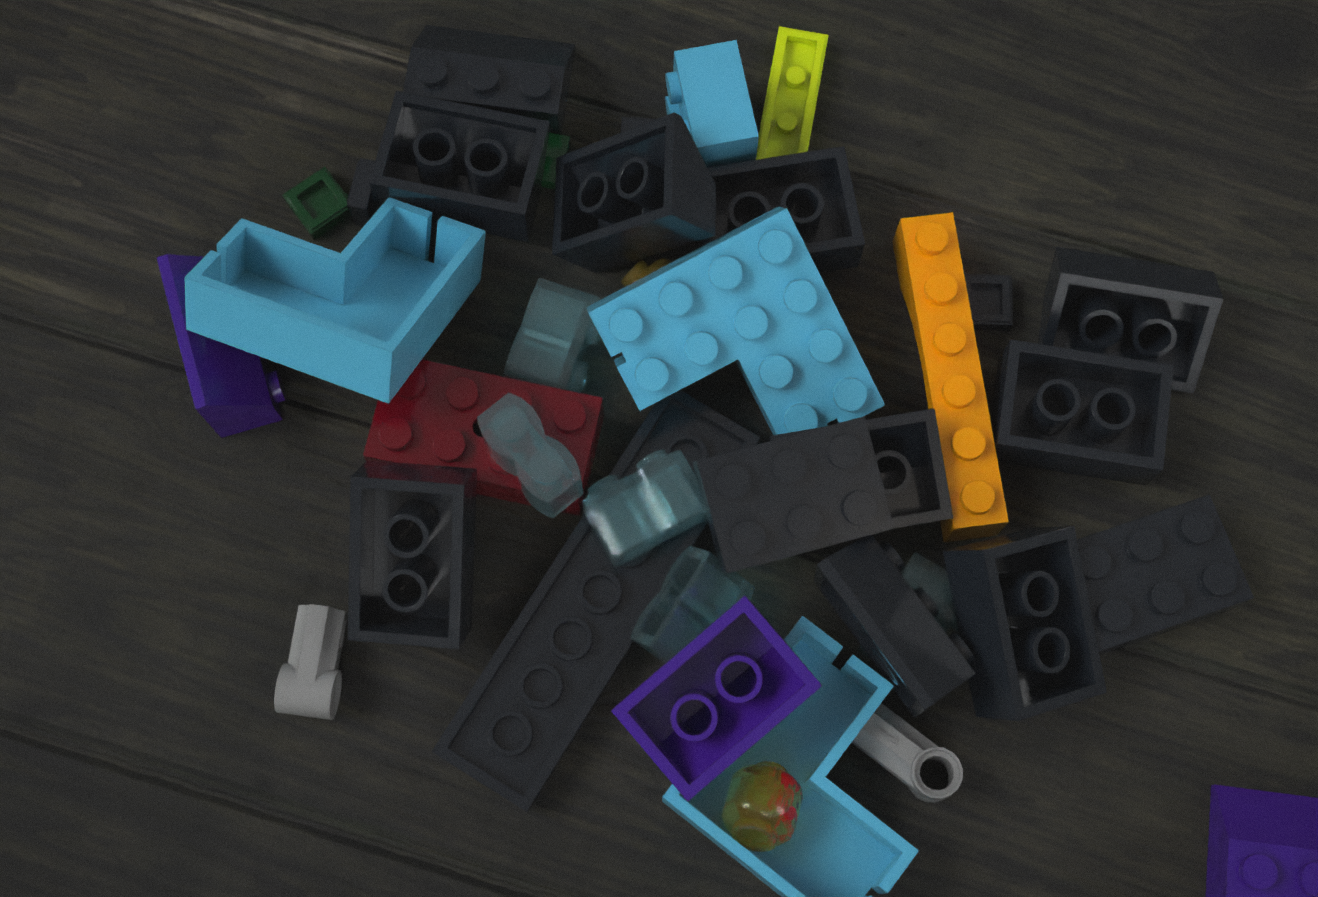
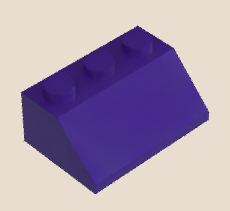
[156,254,287,438]
[611,594,822,802]
[1205,784,1318,897]

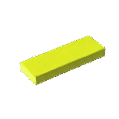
[756,26,829,160]

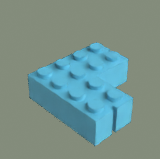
[185,197,486,404]
[586,207,885,435]
[662,616,919,897]

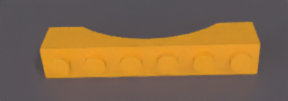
[892,212,1009,542]

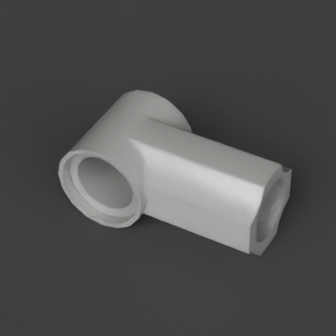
[274,604,348,720]
[851,703,963,803]

